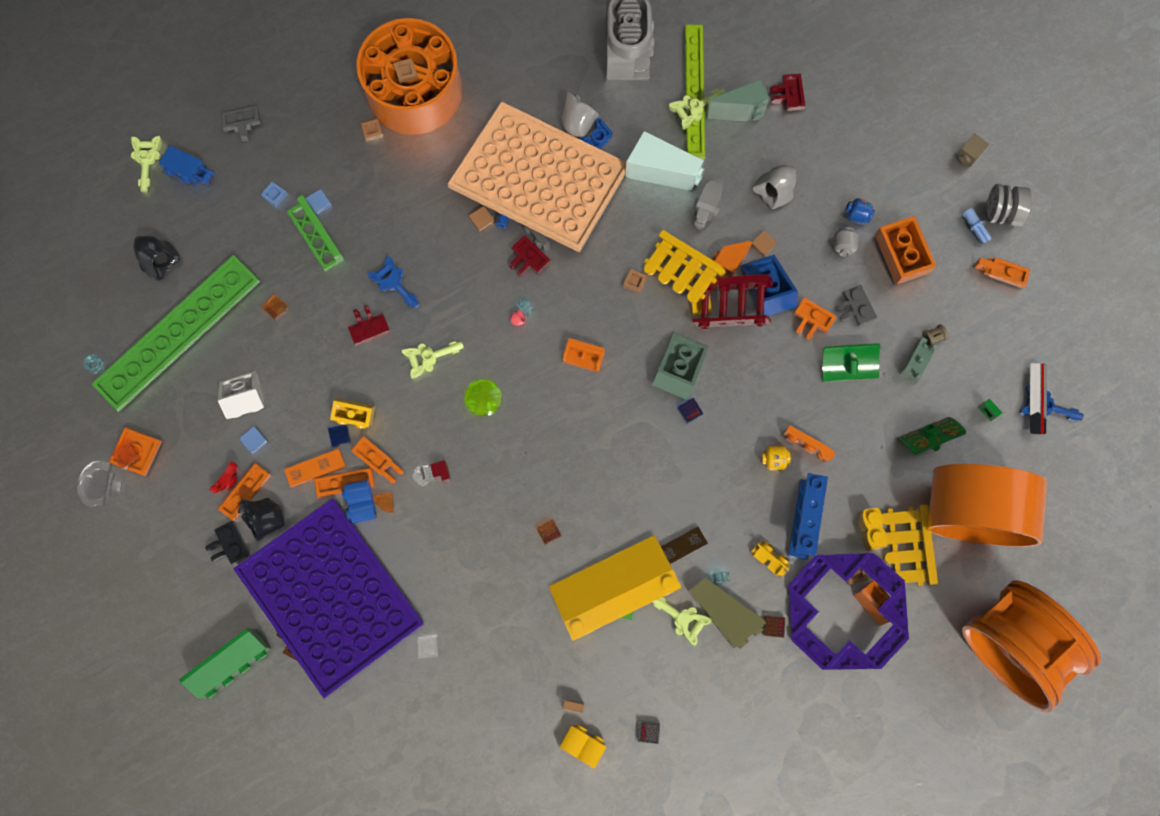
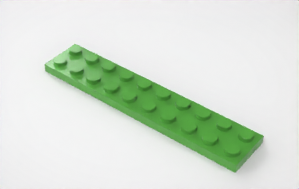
[92,255,260,411]

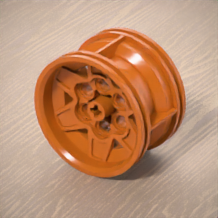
[962,580,1101,713]

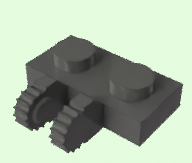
[835,285,877,326]

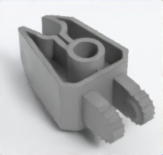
[692,180,723,230]

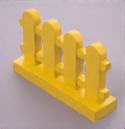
[644,230,726,303]
[882,505,938,586]

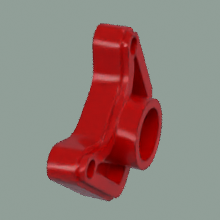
[209,461,239,494]

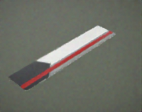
[1030,363,1047,434]

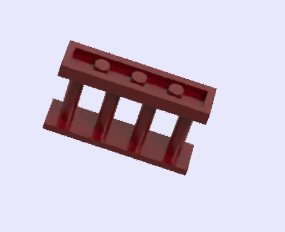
[692,274,773,330]

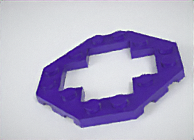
[789,553,909,670]

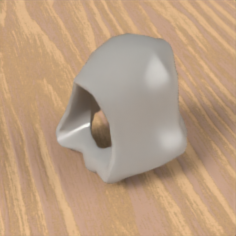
[561,91,600,137]
[752,165,796,209]

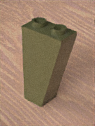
[688,578,766,649]

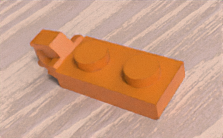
[975,257,1030,288]

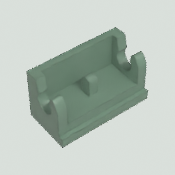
[900,337,936,383]

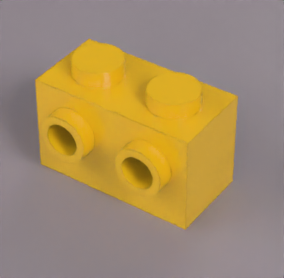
[330,398,376,429]

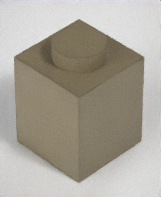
[956,133,989,167]

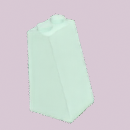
[625,131,704,191]

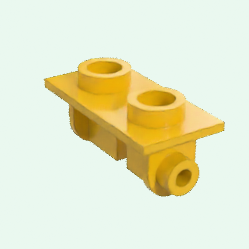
[751,539,791,577]

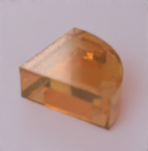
[373,493,394,513]

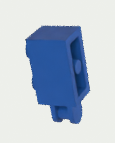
[158,145,215,186]

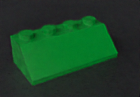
[179,628,271,700]

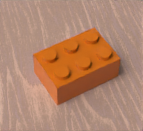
[874,216,936,285]

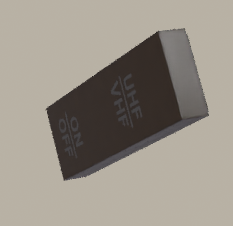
[661,526,708,564]

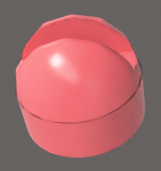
[510,309,526,326]

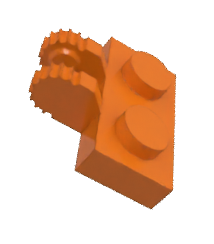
[794,297,837,340]

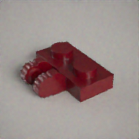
[769,73,806,111]
[508,235,551,277]
[348,304,391,346]

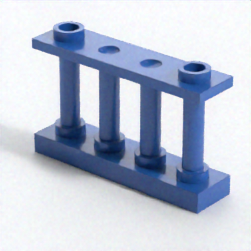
[788,473,828,560]

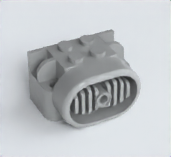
[606,0,654,80]

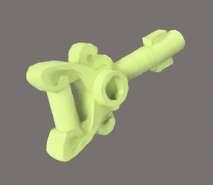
[669,88,726,129]
[131,136,163,192]
[402,341,464,378]
[652,597,712,646]

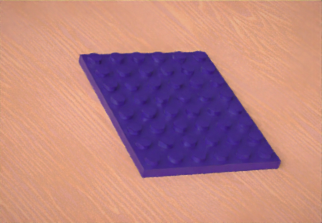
[233,498,425,699]

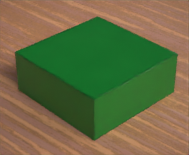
[978,398,1002,422]

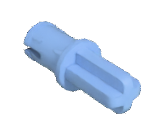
[962,208,991,244]

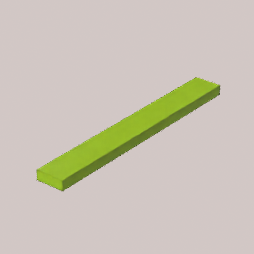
[685,25,705,159]

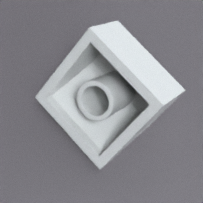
[218,371,264,419]

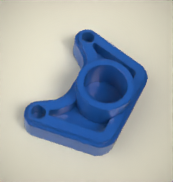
[579,118,613,149]

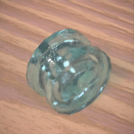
[517,298,535,316]
[83,355,104,374]
[711,572,731,584]

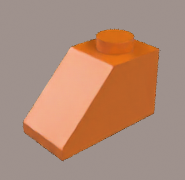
[712,241,753,277]

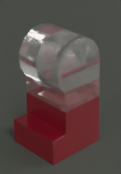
[412,460,451,486]

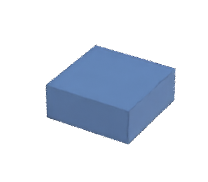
[261,181,288,208]
[305,189,332,215]
[239,426,268,454]

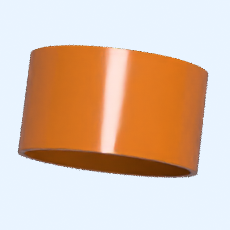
[356,18,463,135]
[927,464,1048,547]

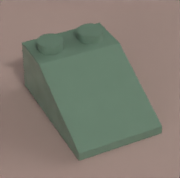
[706,80,769,121]
[652,332,709,400]

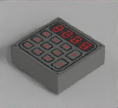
[638,721,660,744]

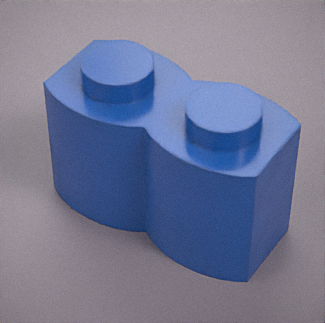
[342,479,377,524]

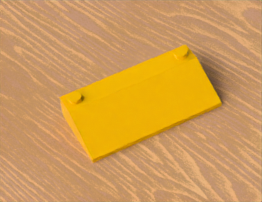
[548,535,682,641]

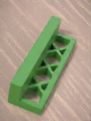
[287,195,344,271]

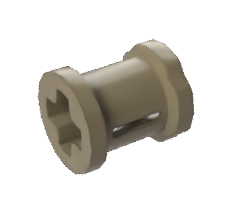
[922,324,948,346]

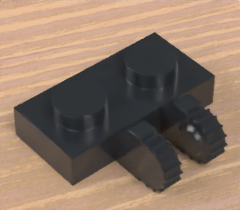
[205,521,251,565]

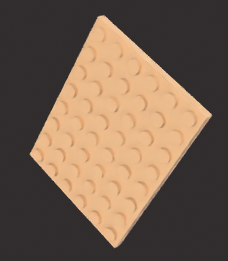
[448,102,627,253]

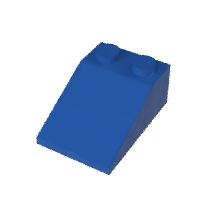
[740,255,798,316]

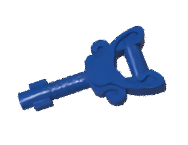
[368,257,420,309]
[1019,385,1084,421]

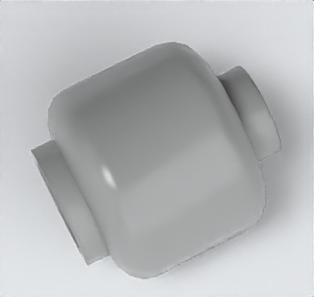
[834,227,859,257]

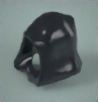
[133,236,180,281]
[238,498,285,541]

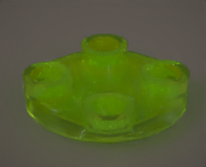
[464,380,502,416]

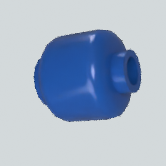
[845,198,875,225]

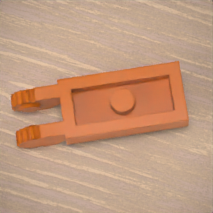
[783,425,835,462]
[351,436,404,484]

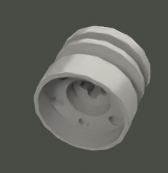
[986,184,1032,227]

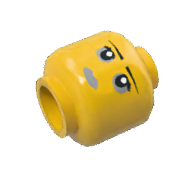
[761,445,791,470]

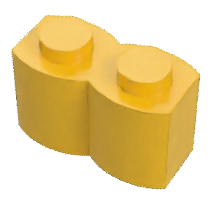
[858,507,887,551]
[559,724,607,769]

